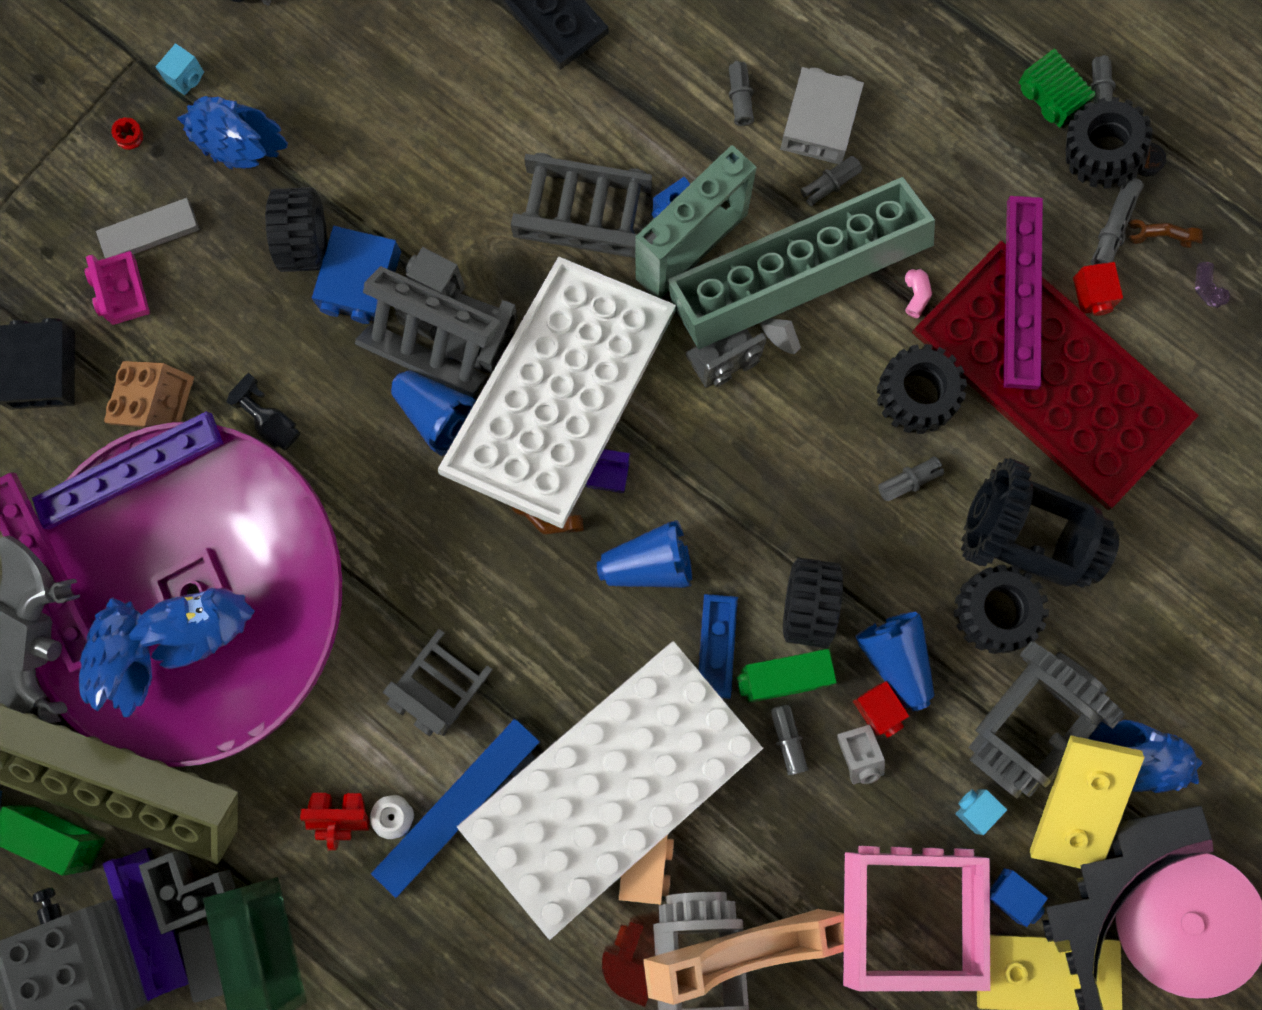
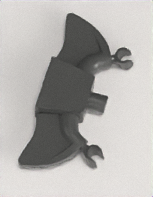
[0,535,80,723]

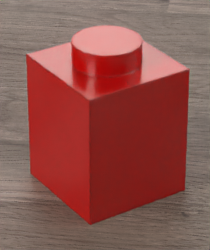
[1073,262,1123,316]
[853,681,909,738]

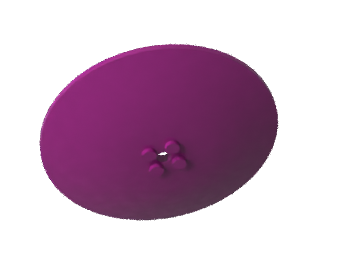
[35,422,342,767]

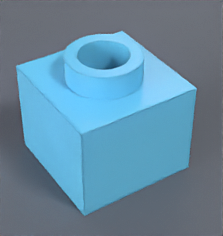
[156,43,204,95]
[955,789,1007,835]

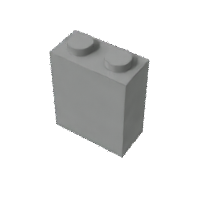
[780,67,864,164]

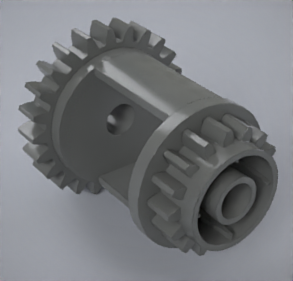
[968,641,1125,799]

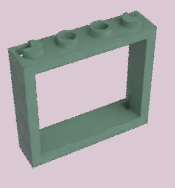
[635,145,757,299]

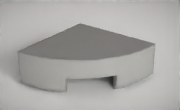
[760,318,801,354]

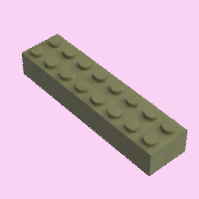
[0,703,238,864]

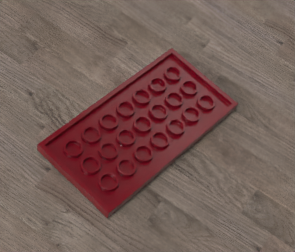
[912,241,1199,510]

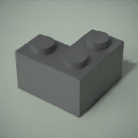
[395,247,465,341]
[139,851,241,934]

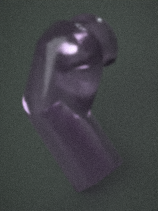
[1195,262,1230,308]

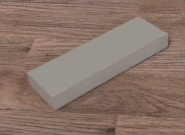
[96,198,200,258]

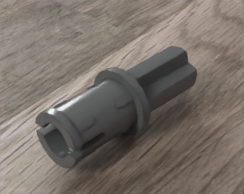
[1090,55,1116,105]
[729,61,754,126]
[800,156,862,206]
[878,456,944,501]
[771,705,809,775]

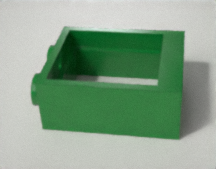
[737,649,837,703]
[0,805,106,876]

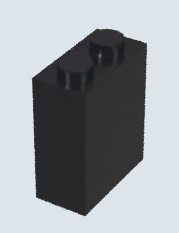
[0,318,75,410]

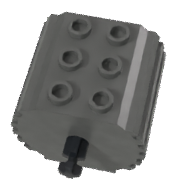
[0,888,149,1010]

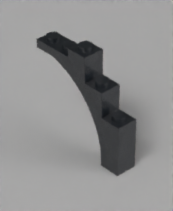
[1042,806,1214,1010]

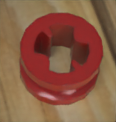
[111,117,144,150]

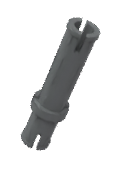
[1091,178,1144,265]

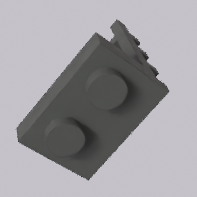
[382,629,493,736]

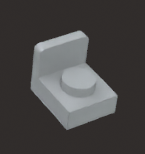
[837,724,885,784]

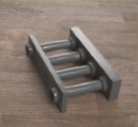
[511,153,652,258]
[355,266,500,397]

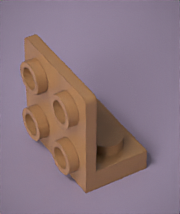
[104,361,194,428]

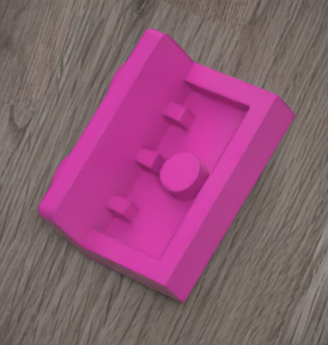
[85,251,150,325]

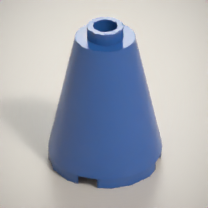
[391,370,476,456]
[597,520,692,588]
[856,611,935,711]

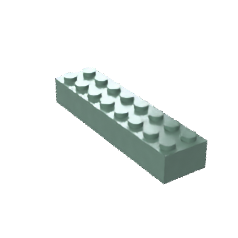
[667,177,935,349]

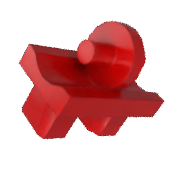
[300,793,370,851]

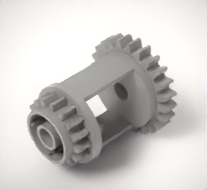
[653,892,749,1010]

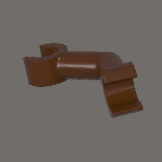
[1127,219,1203,248]
[512,507,584,535]

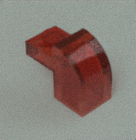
[602,918,648,1007]

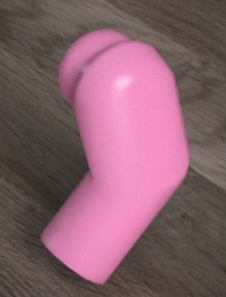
[905,269,932,318]

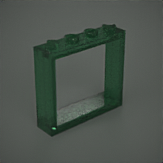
[203,877,307,1010]

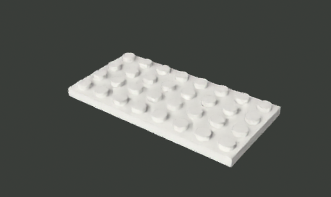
[438,257,676,528]
[457,641,763,940]

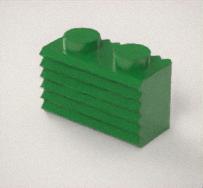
[1018,49,1096,128]

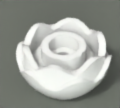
[370,795,414,839]

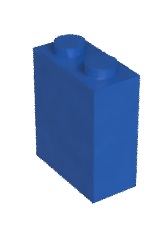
[312,226,401,324]

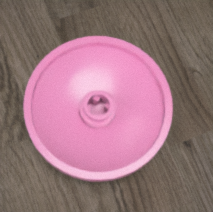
[1116,853,1262,999]

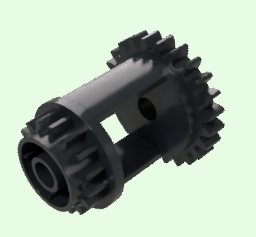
[961,458,1120,588]

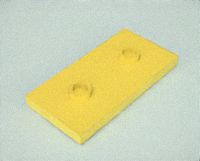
[1030,735,1145,869]
[977,934,1122,1010]

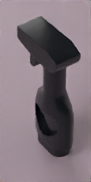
[226,372,300,451]

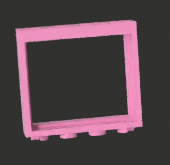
[843,846,990,991]

